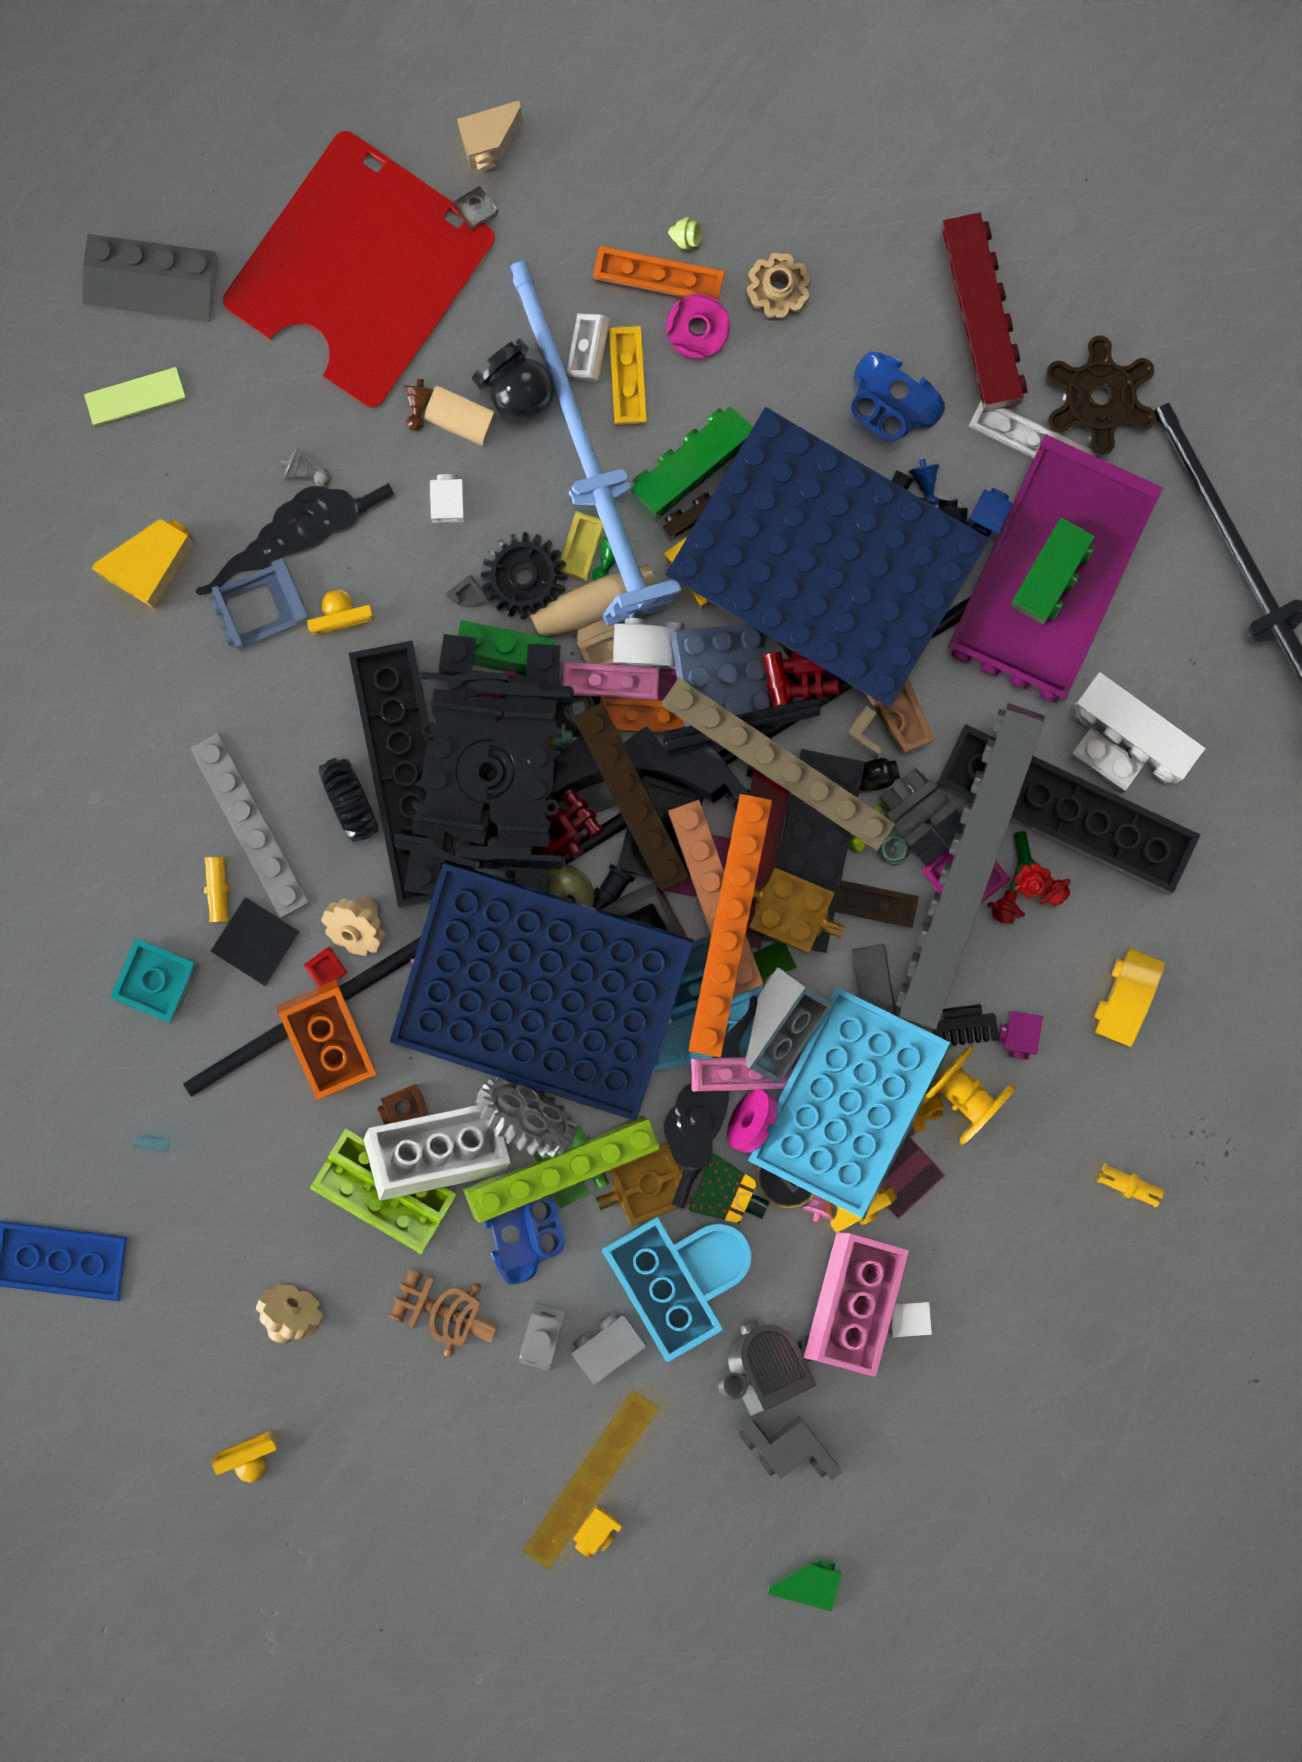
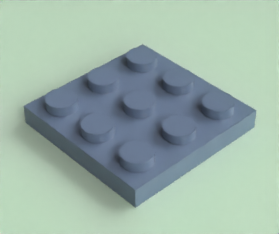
[670,624,774,727]

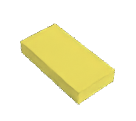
[558,511,604,582]

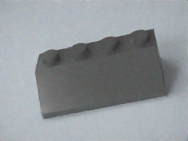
[83,234,219,322]

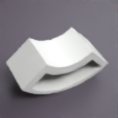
[613,618,686,670]

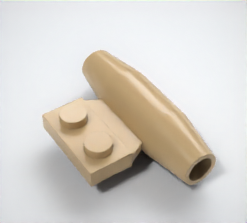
[530,565,657,665]

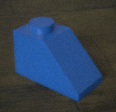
[967,488,1013,541]

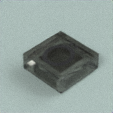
[453,186,499,230]

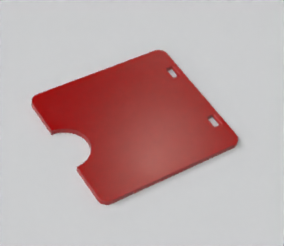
[223,131,495,408]

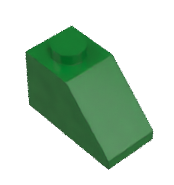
[768,1558,842,1611]

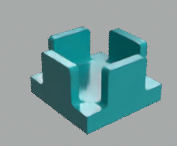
[110,938,196,1023]

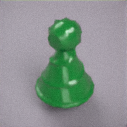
[592,536,616,581]

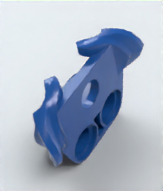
[851,351,945,440]
[484,1196,565,1284]

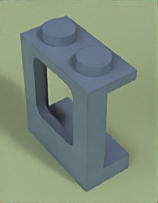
[210,558,310,650]

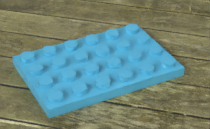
[748,987,952,1219]

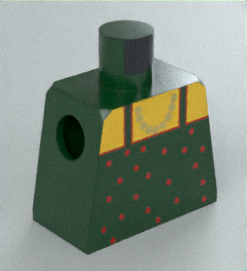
[688,1153,770,1223]

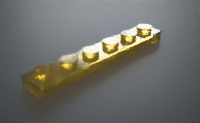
[522,1389,659,1570]

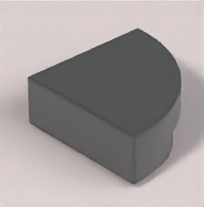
[446,574,489,607]

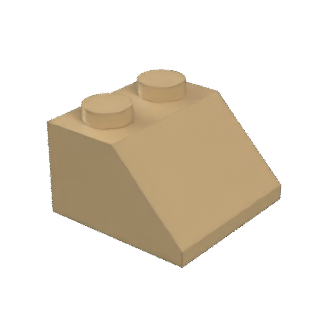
[457,100,523,171]

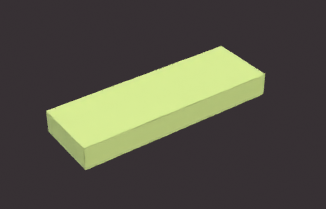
[84,367,186,427]

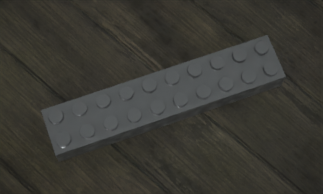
[895,703,1045,1030]

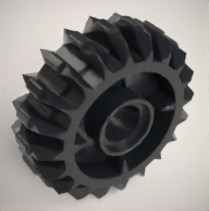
[481,532,568,620]
[318,756,378,843]

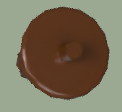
[404,379,434,431]

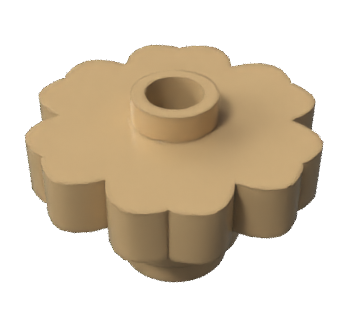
[746,252,811,319]
[321,896,386,956]
[256,1284,323,1344]

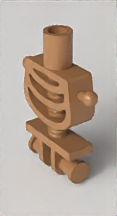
[388,1269,498,1357]

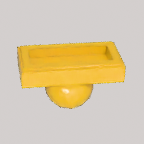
[307,589,374,636]
[212,1431,277,1483]

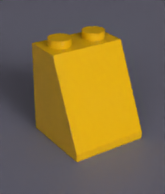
[92,519,195,609]

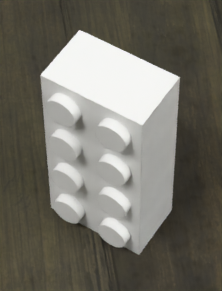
[1071,672,1206,785]
[364,1105,510,1201]

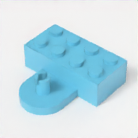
[601,1216,751,1363]

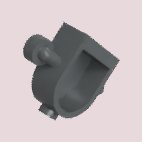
[718,1320,817,1416]

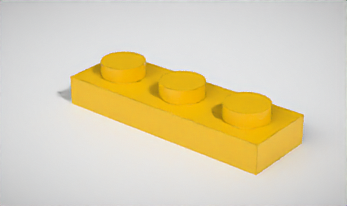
[609,326,647,425]

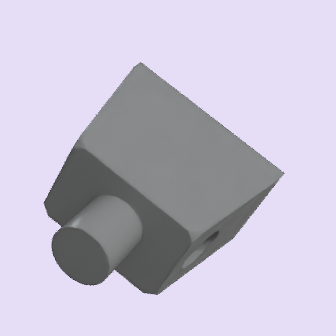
[518,1303,566,1371]

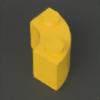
[1094,948,1165,1047]

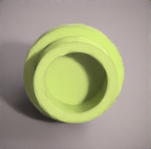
[668,217,702,250]

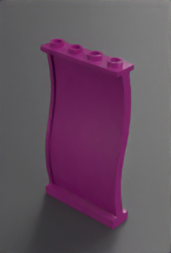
[947,434,1163,703]

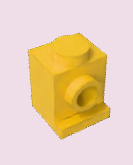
[573,1505,622,1558]

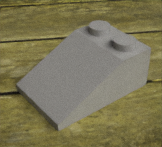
[745,968,834,1084]

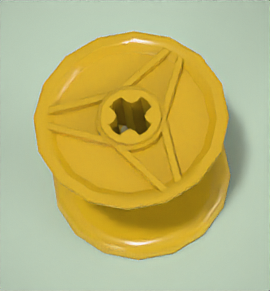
[922,1045,1017,1145]

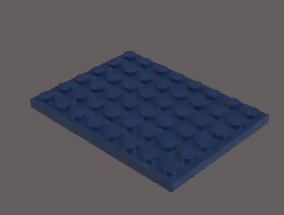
[665,407,990,708]
[390,860,694,1121]

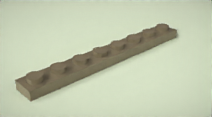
[661,678,895,851]

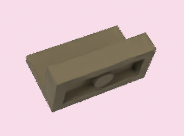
[845,706,883,759]

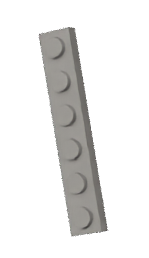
[190,733,309,918]

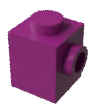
[998,1011,1043,1060]

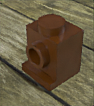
[378,1084,430,1125]

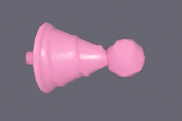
[803,1195,833,1223]

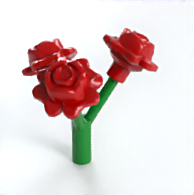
[987,831,1071,924]

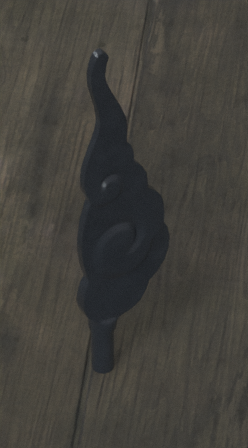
[196,483,394,595]
[664,996,757,1209]

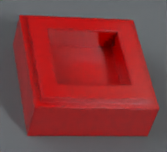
[303,946,348,987]

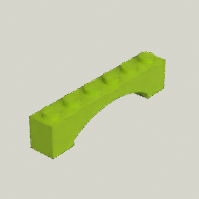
[463,1115,660,1223]

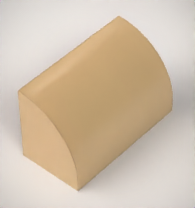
[424,385,496,446]

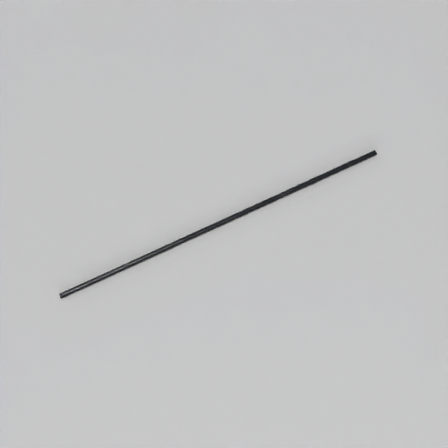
[183,596,971,1097]

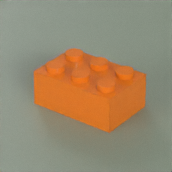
[277,980,376,1101]

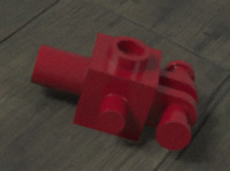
[783,651,841,700]
[533,788,604,859]

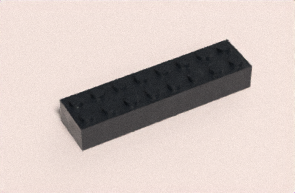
[349,640,456,908]
[936,724,1201,895]

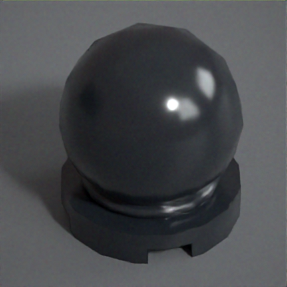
[472,338,553,421]

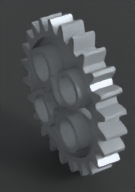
[475,1076,576,1158]

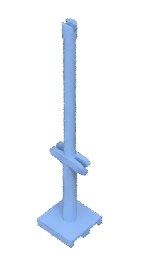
[509,261,681,627]

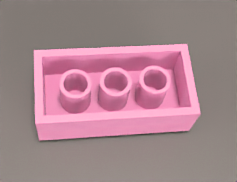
[804,1232,909,1377]

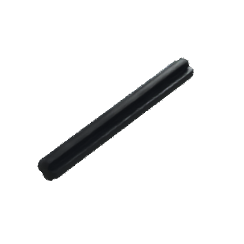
[663,697,821,750]

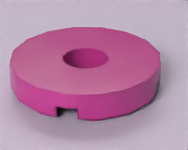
[666,293,730,359]
[727,1090,778,1153]

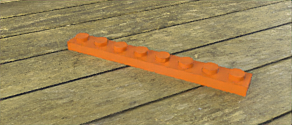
[688,794,772,1058]

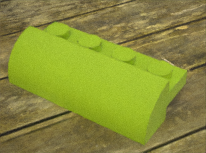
[310,1128,457,1254]

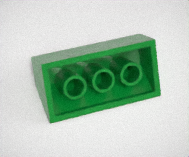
[631,407,753,522]

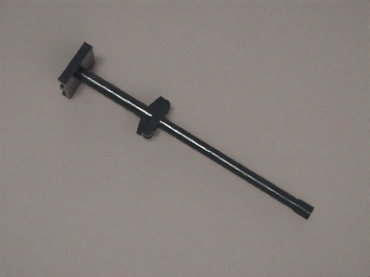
[1154,403,1302,685]

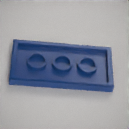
[0,1221,129,1302]

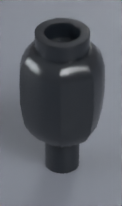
[860,758,900,791]

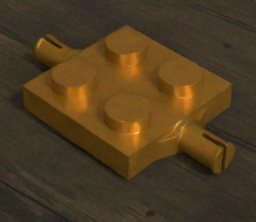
[749,867,845,954]
[596,1143,703,1226]

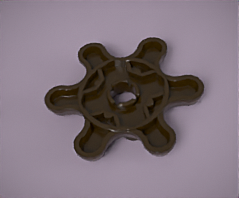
[1047,335,1156,455]

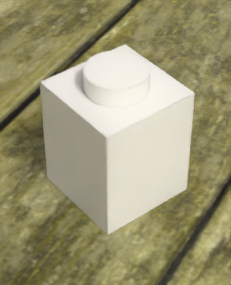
[430,474,465,523]
[888,1300,932,1338]

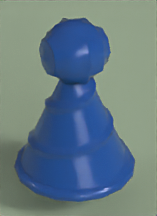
[909,459,940,502]

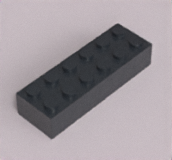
[762,749,865,953]

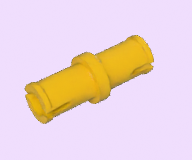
[204,856,230,922]
[1097,1163,1165,1208]

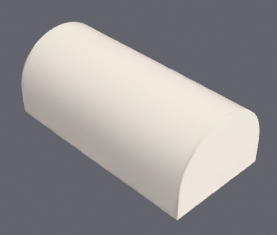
[566,313,611,383]

